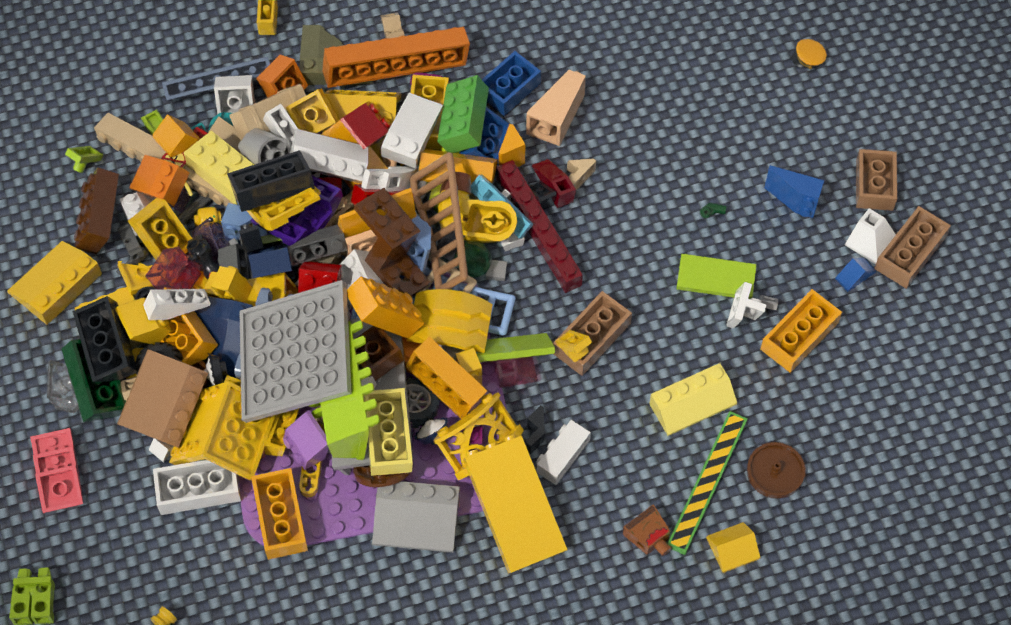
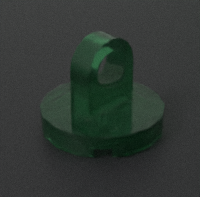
[454,241,492,278]

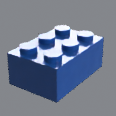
[482,51,541,116]

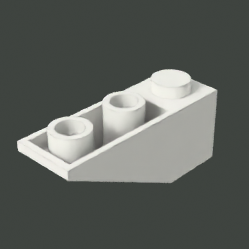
[143,289,210,320]

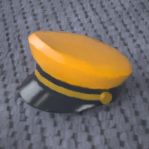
[791,39,827,69]

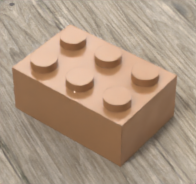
[856,149,897,211]

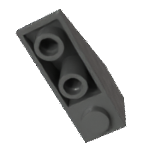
[287,225,347,266]

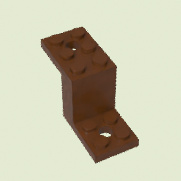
[353,188,431,297]

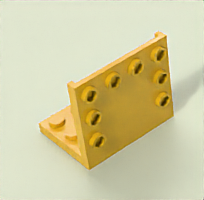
[322,89,401,160]
[169,381,276,480]

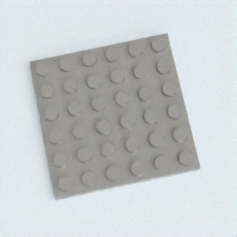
[240,280,352,423]

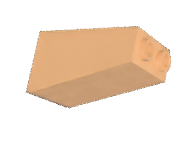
[526,70,586,146]

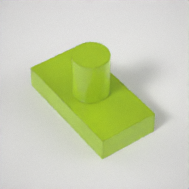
[65,146,103,173]

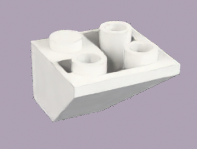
[845,208,896,264]

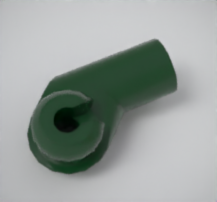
[700,203,727,218]

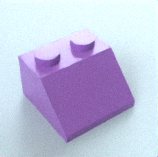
[283,410,329,470]

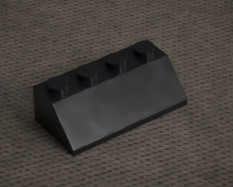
[227,150,315,212]
[72,296,138,383]

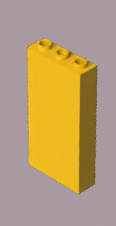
[463,434,567,574]

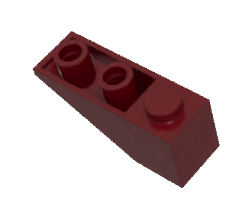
[532,159,576,208]

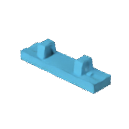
[471,174,533,238]

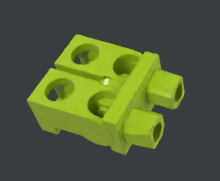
[9,567,55,625]

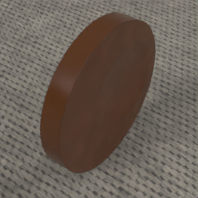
[747,442,806,499]

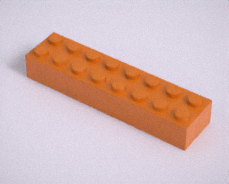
[322,27,470,88]

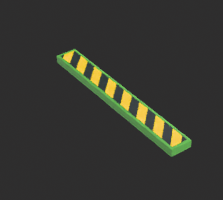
[667,411,747,555]

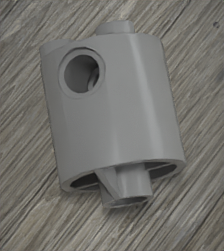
[238,128,291,165]

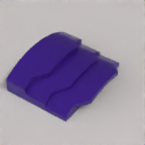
[250,175,343,246]

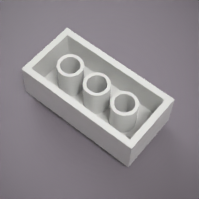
[153,460,241,515]

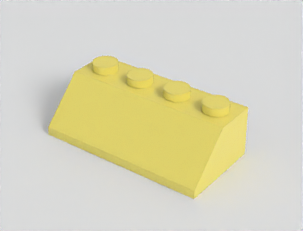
[649,363,737,436]

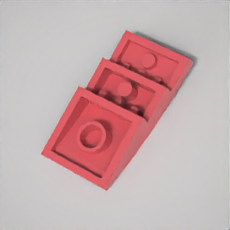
[30,428,83,513]

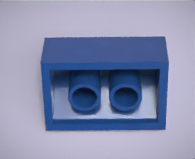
[460,107,509,166]

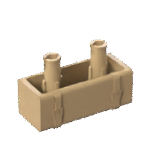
[229,84,306,141]

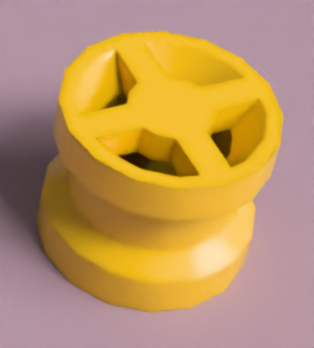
[151,606,177,625]

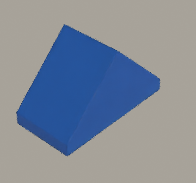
[835,257,877,292]

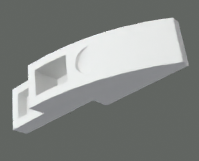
[361,167,418,192]

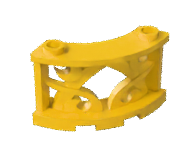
[434,392,524,481]

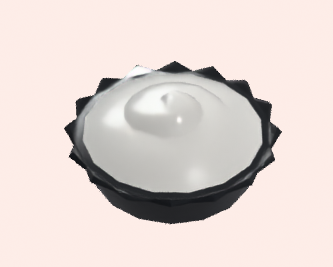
[204,353,228,386]

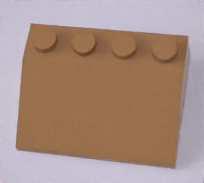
[117,349,208,447]

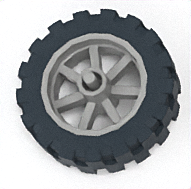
[406,377,440,428]

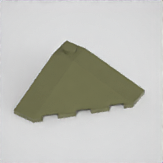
[299,25,373,85]

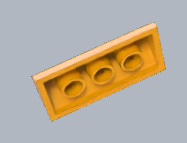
[419,149,498,184]

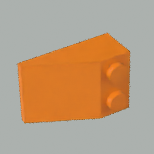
[129,155,190,206]

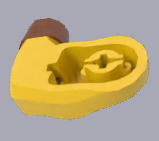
[438,172,517,243]

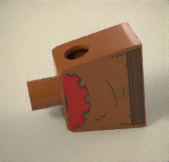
[623,505,671,556]

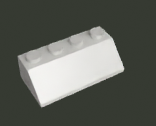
[290,129,368,183]

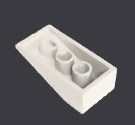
[381,93,443,169]

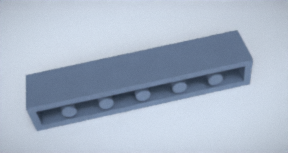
[162,57,270,101]

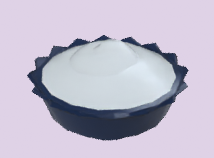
[414,417,448,445]

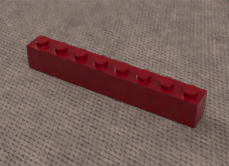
[496,160,583,293]

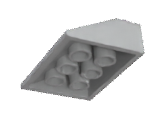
[372,481,460,553]

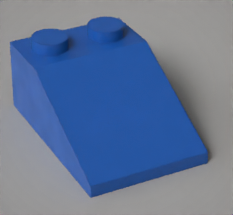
[764,165,824,218]

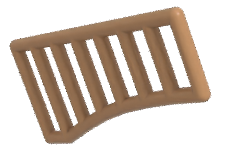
[410,152,468,290]

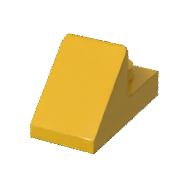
[555,330,592,362]

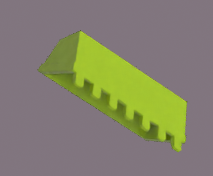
[309,321,380,460]

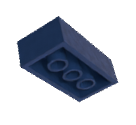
[248,244,292,278]

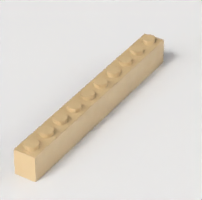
[94,113,233,207]

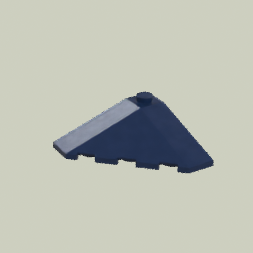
[195,296,254,381]

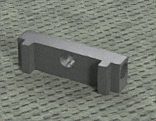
[117,223,145,261]

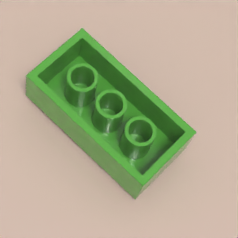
[437,75,489,153]

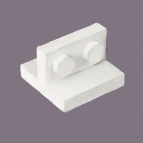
[726,282,766,328]

